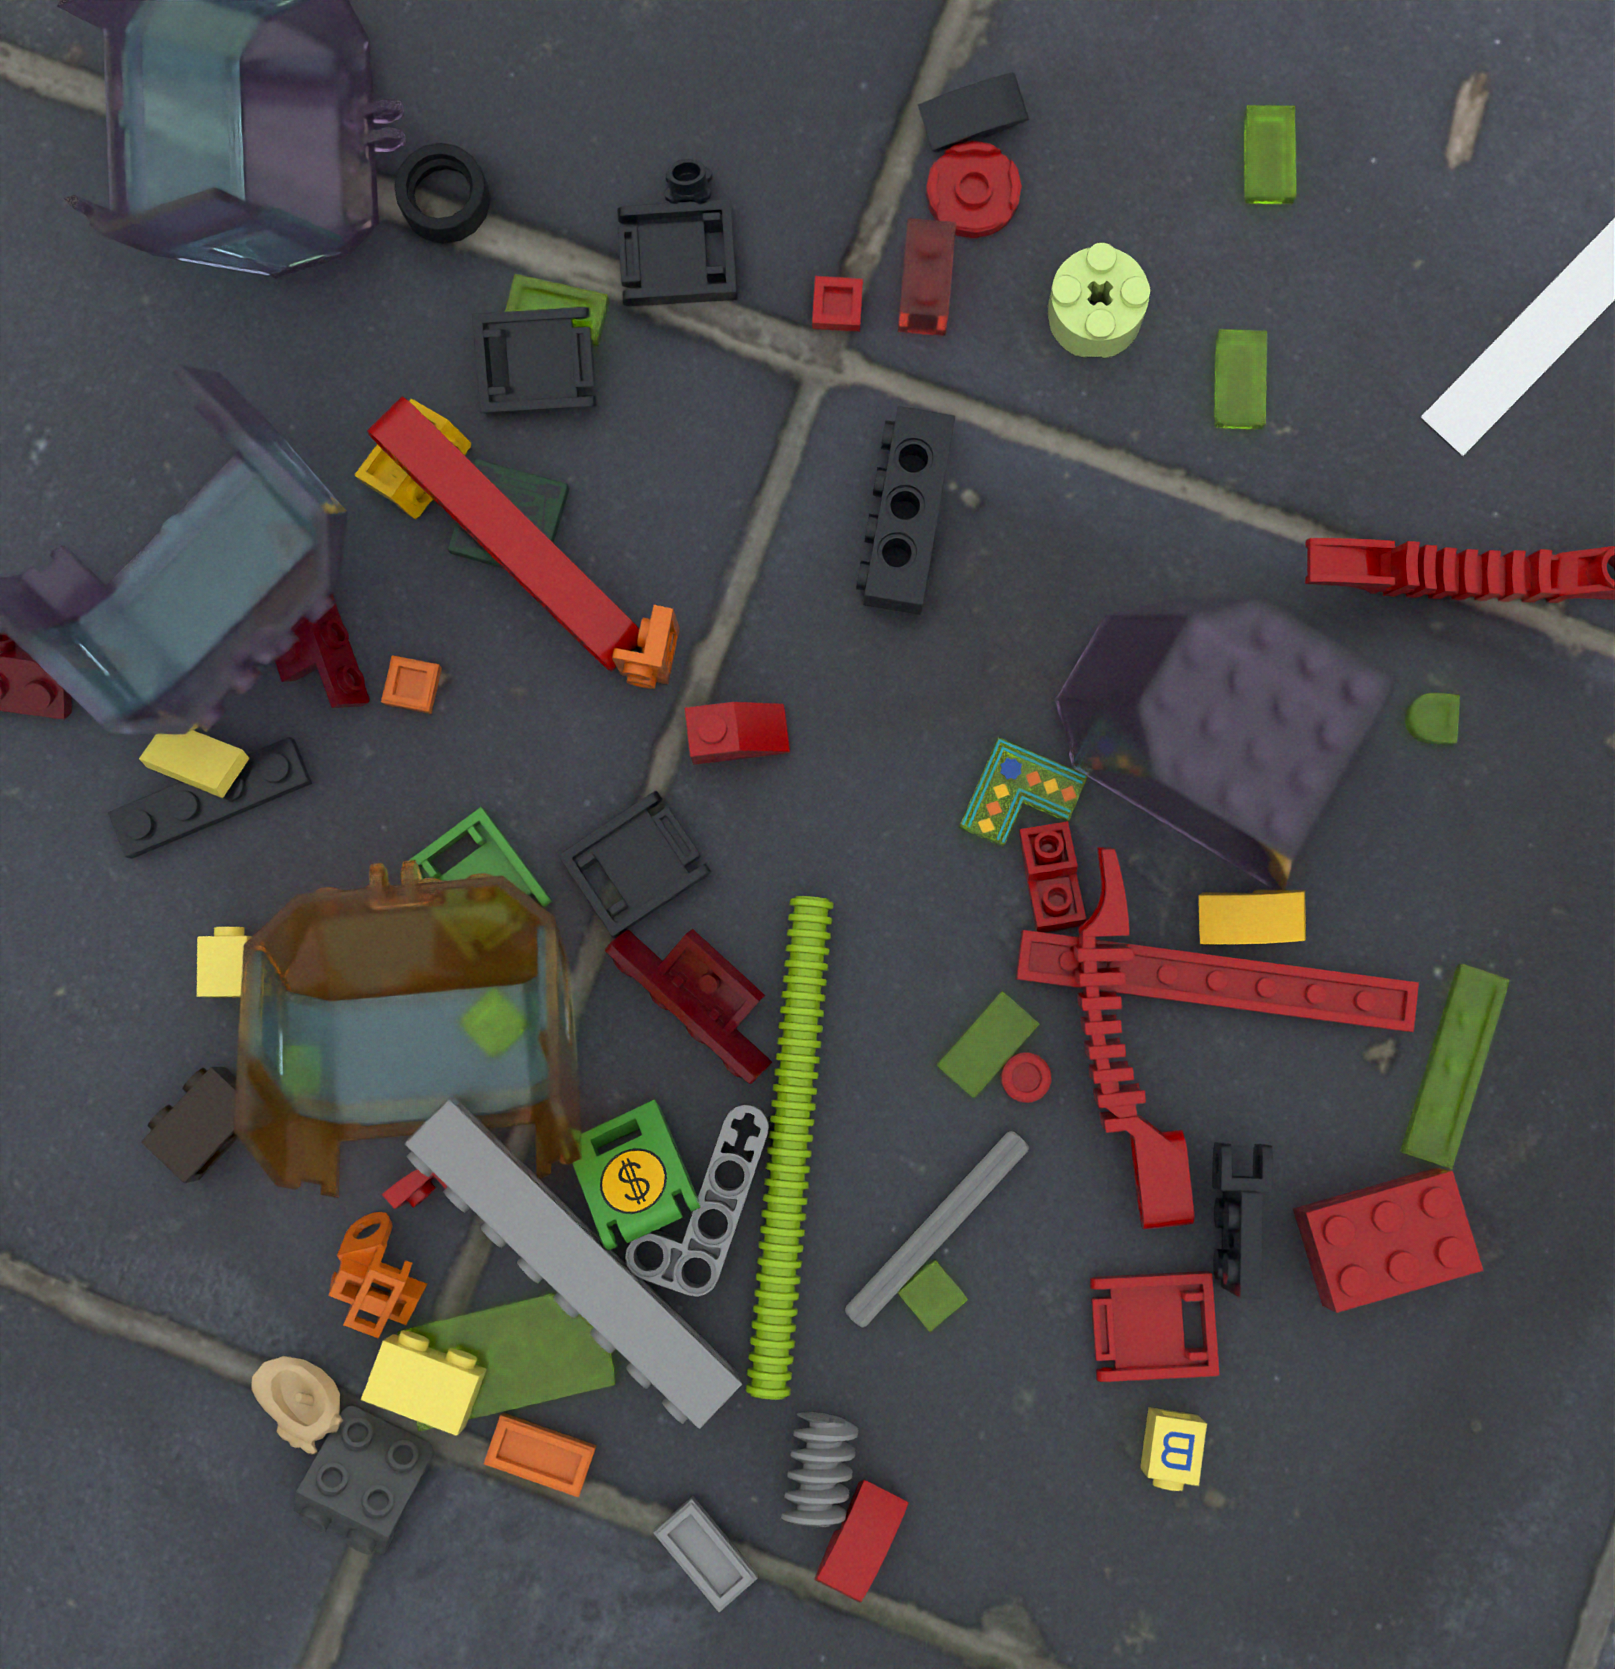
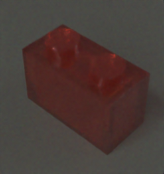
[898,218,956,336]

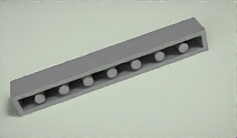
[405,1094,742,1429]

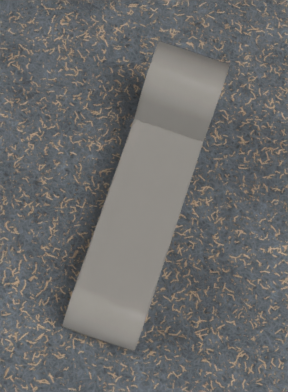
[625,1104,770,1297]

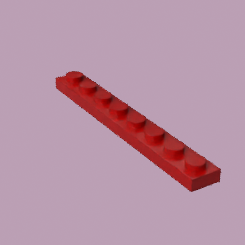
[1015,930,1419,1032]

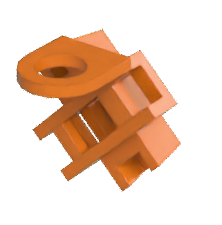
[328,1212,427,1339]

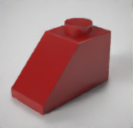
[684,702,790,765]

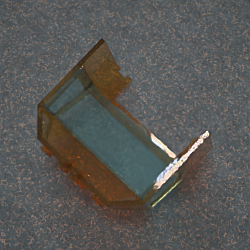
[234,860,582,1198]

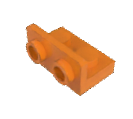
[612,605,680,689]

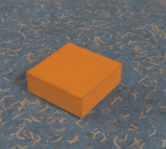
[381,655,442,714]

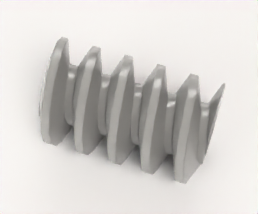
[781,1412,858,1527]

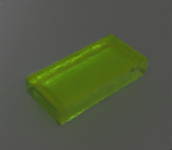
[1244,105,1296,204]
[1214,329,1267,429]
[936,991,1039,1098]

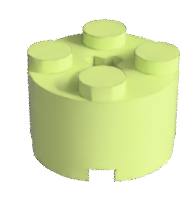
[1048,243,1151,358]

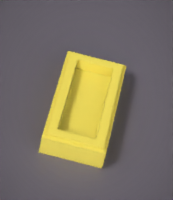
[139,720,249,798]

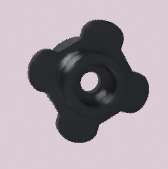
[664,159,712,204]

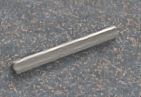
[845,1131,1029,1328]

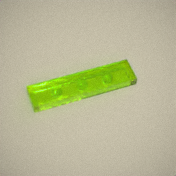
[1400,964,1510,1169]

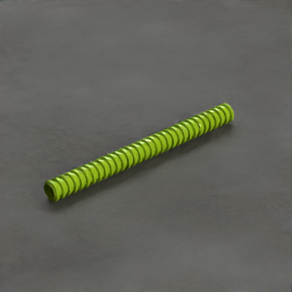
[745,896,834,1400]

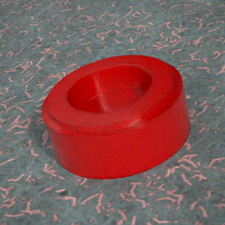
[1000,1053,1051,1103]

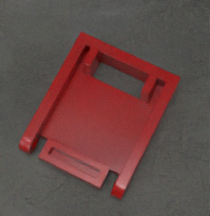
[1090,1271,1220,1382]

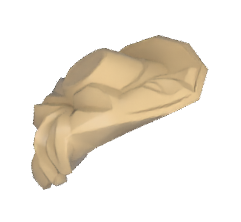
[252,1356,343,1454]

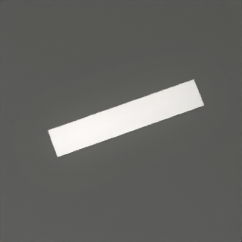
[1421,218,1615,456]

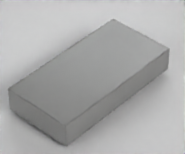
[653,1496,758,1612]

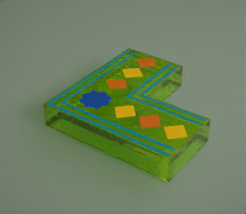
[958,737,1088,847]

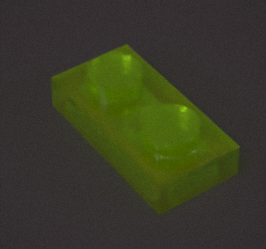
[505,274,610,346]

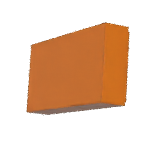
[483,1413,597,1498]

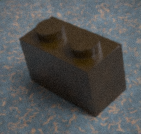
[141,1067,267,1183]

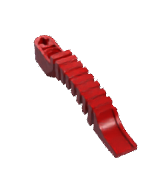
[1305,538,1615,603]
[1073,847,1194,1230]

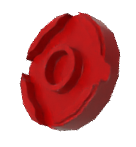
[926,141,1022,239]

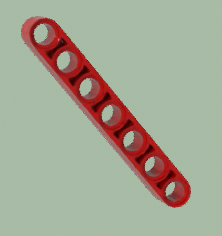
[366,396,639,672]

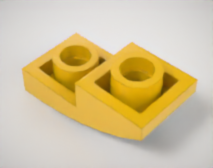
[1198,890,1306,944]

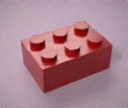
[1293,1168,1483,1313]

